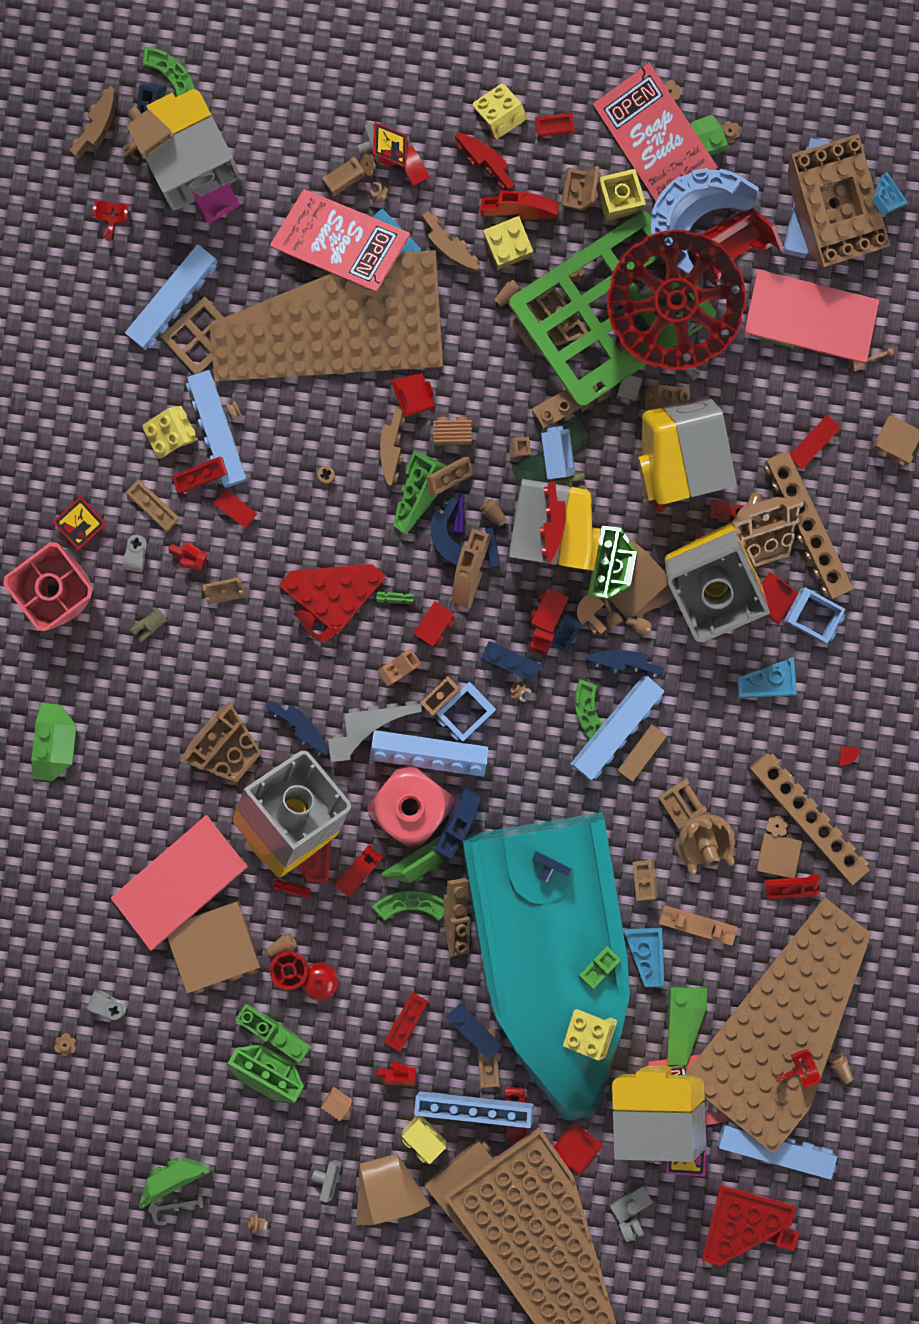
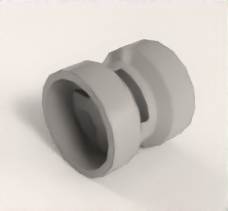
[619,1217,644,1242]

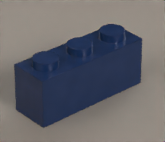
[481,641,541,683]

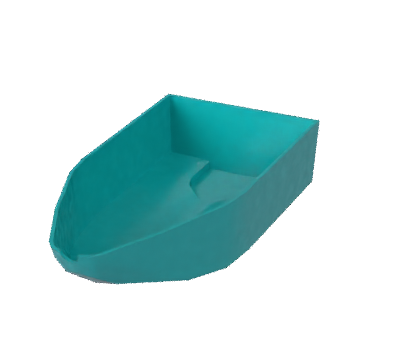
[461,812,630,1121]

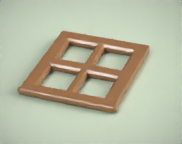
[160,297,224,375]

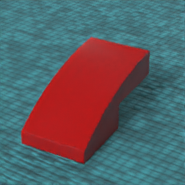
[402,146,430,187]
[213,489,257,529]
[528,628,554,656]
[766,1228,800,1251]

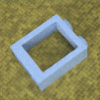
[541,426,575,479]
[783,587,846,643]
[436,682,496,741]

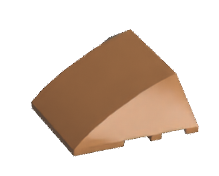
[510,273,588,354]
[732,497,804,567]
[608,540,675,619]
[180,702,261,782]
[356,1154,431,1225]

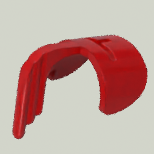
[92,200,129,241]
[294,608,343,642]
[776,1049,821,1088]

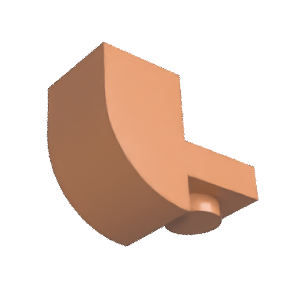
[576,594,606,635]
[377,649,422,686]

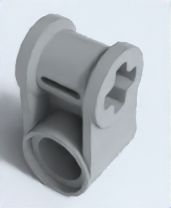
[123,535,147,572]
[87,990,127,1020]

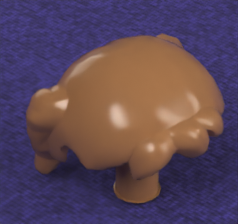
[674,814,735,875]

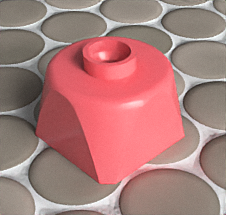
[3,542,92,631]
[367,765,454,849]

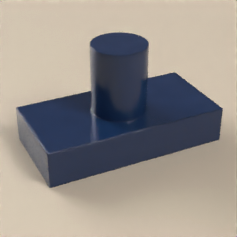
[485,528,501,568]
[551,614,582,652]
[532,850,572,883]

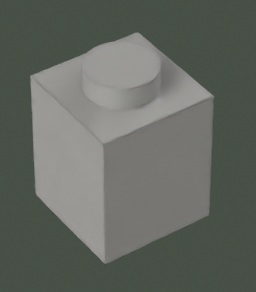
[616,375,642,405]

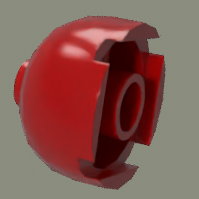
[269,951,308,990]
[301,962,339,1001]

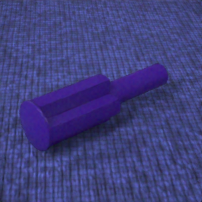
[452,494,465,533]

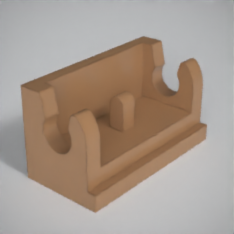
[322,157,365,196]
[202,577,246,605]
[632,859,658,901]

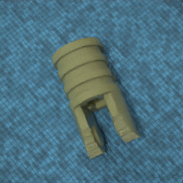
[550,473,587,490]
[130,608,167,642]

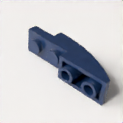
[585,650,664,678]
[266,701,329,756]
[433,787,481,860]

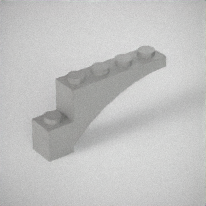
[328,701,422,762]

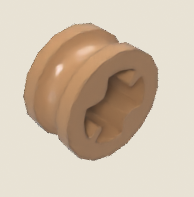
[227,401,242,420]
[317,466,335,484]

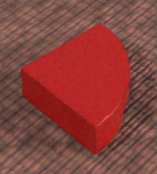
[838,746,861,765]

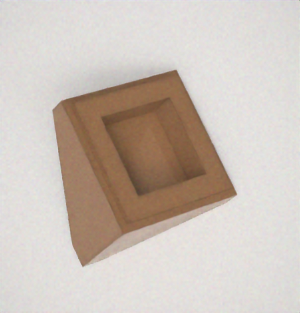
[509,437,532,459]

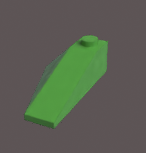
[690,114,728,156]

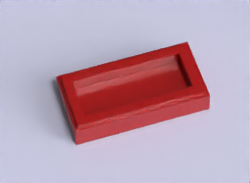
[535,113,575,138]

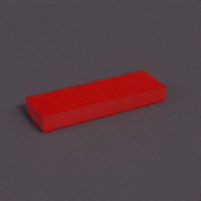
[790,415,841,470]
[172,457,228,494]
[383,992,429,1052]

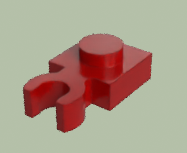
[709,499,744,521]

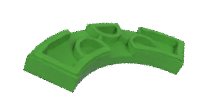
[143,46,195,96]
[575,679,603,739]
[372,890,444,921]

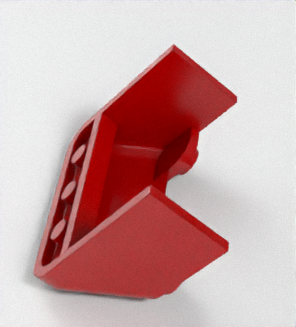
[689,208,784,287]

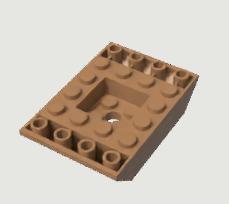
[787,134,890,268]

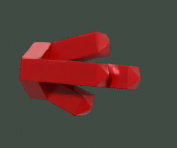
[168,542,208,572]
[375,1062,416,1086]

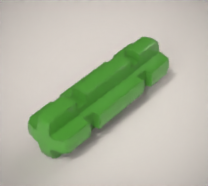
[376,592,414,605]

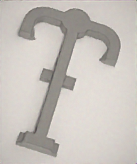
[148,1194,204,1225]

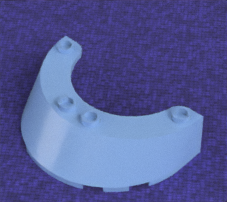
[651,168,759,278]

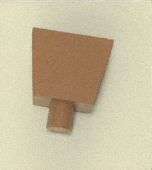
[127,107,174,158]

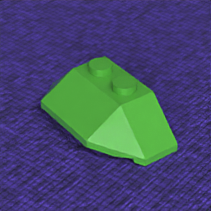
[588,526,637,599]
[31,703,77,781]
[381,835,444,883]
[227,1044,304,1103]
[139,1157,211,1209]

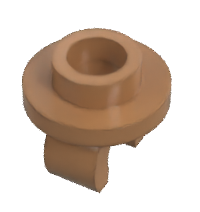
[123,140,139,161]
[367,182,388,203]
[510,681,531,702]
[248,1213,268,1233]

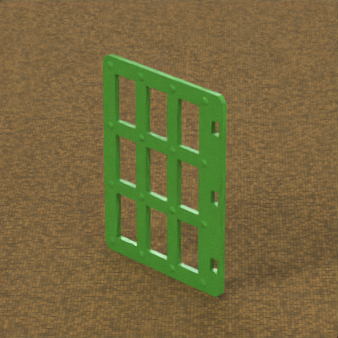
[509,212,716,406]

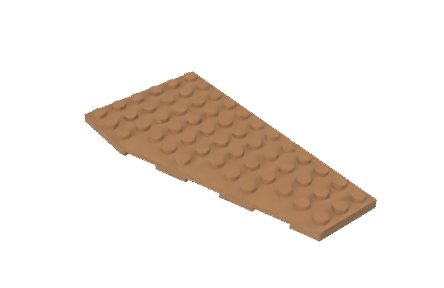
[209,250,443,381]
[685,898,871,1154]
[444,1127,616,1324]

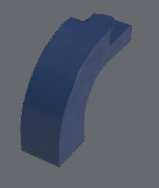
[431,497,462,567]

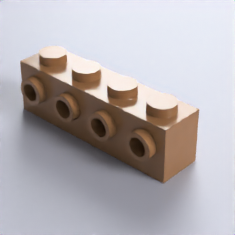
[532,382,610,431]

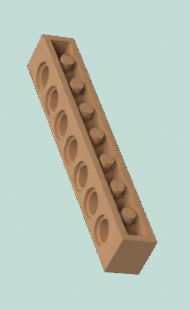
[763,450,853,600]
[748,753,870,885]

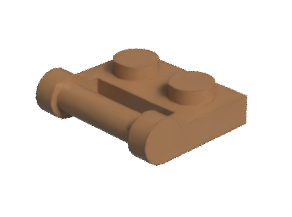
[658,778,707,829]

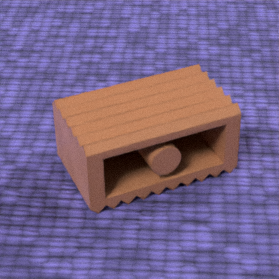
[433,417,472,446]
[421,677,461,716]
[322,1087,353,1121]

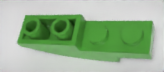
[235,1004,312,1063]

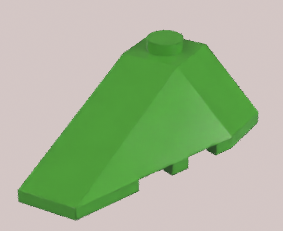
[393,450,446,534]
[667,986,707,1065]

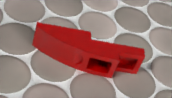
[454,133,515,191]
[480,191,559,220]
[540,482,566,563]

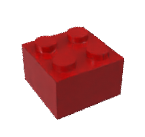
[528,588,569,633]
[413,601,455,647]

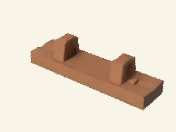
[658,905,738,946]

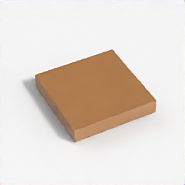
[756,833,802,878]

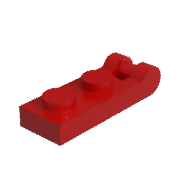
[334,844,384,897]
[765,874,820,899]
[505,1086,526,1141]

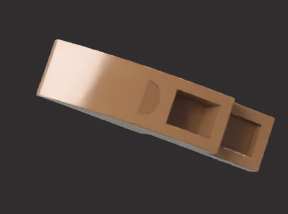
[70,86,117,160]
[422,211,480,274]
[380,407,406,487]
[452,529,492,608]
[444,878,470,957]

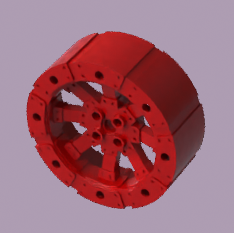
[607,230,746,370]

